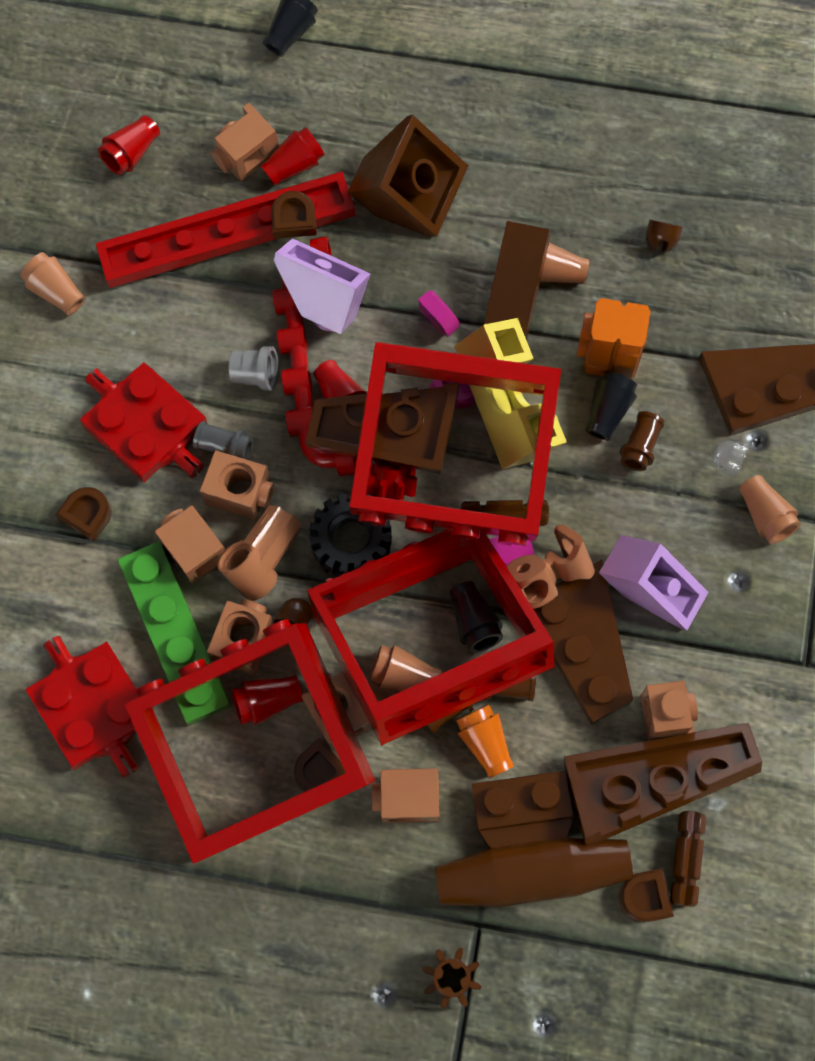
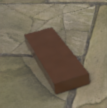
[484,221,552,341]

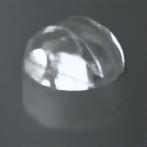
[713,439,750,478]

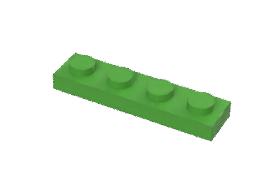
[118,541,231,726]

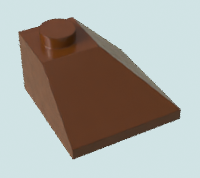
[347,115,469,237]

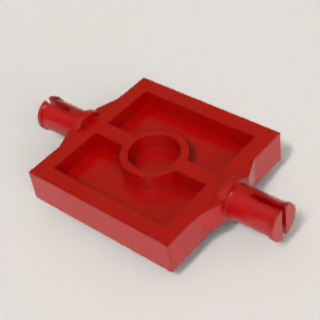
[80,362,207,483]
[25,636,139,778]

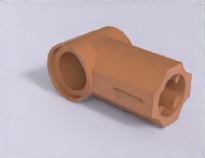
[218,505,301,601]

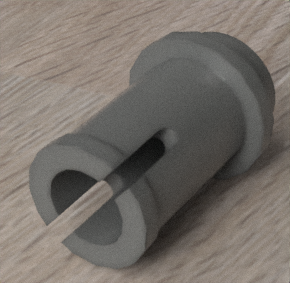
[193,421,253,460]

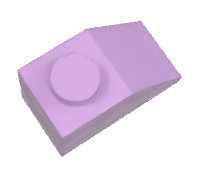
[273,238,370,334]
[599,535,709,631]

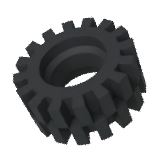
[309,493,392,578]

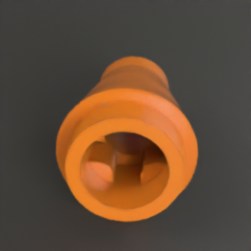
[456,704,514,778]

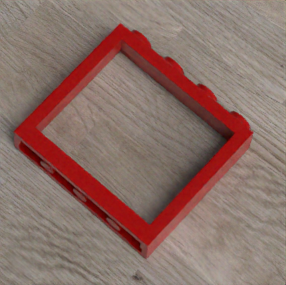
[349,342,562,546]
[307,528,554,746]
[125,619,376,864]

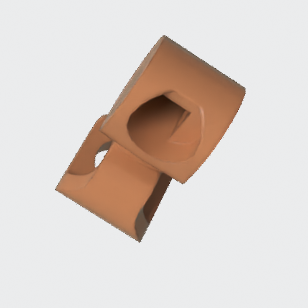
[507,524,595,609]

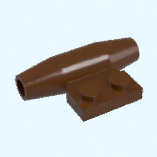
[435,771,633,907]

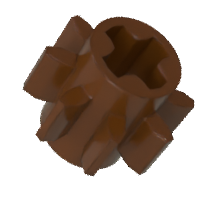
[422,947,482,1009]

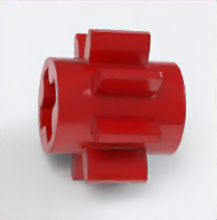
[367,461,418,501]

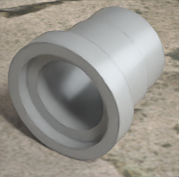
[229,346,278,391]

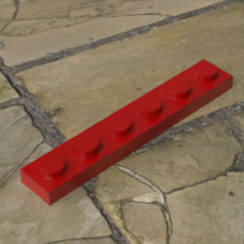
[95,171,356,288]

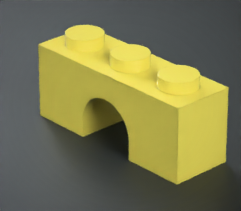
[454,318,567,469]

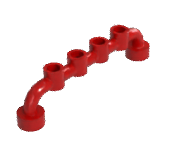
[272,236,357,477]

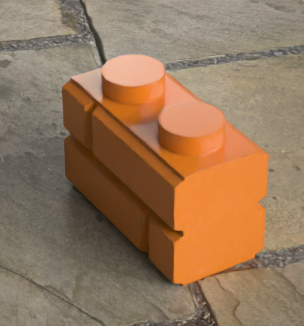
[576,298,651,380]

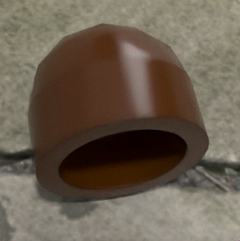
[646,219,683,253]
[274,598,314,631]

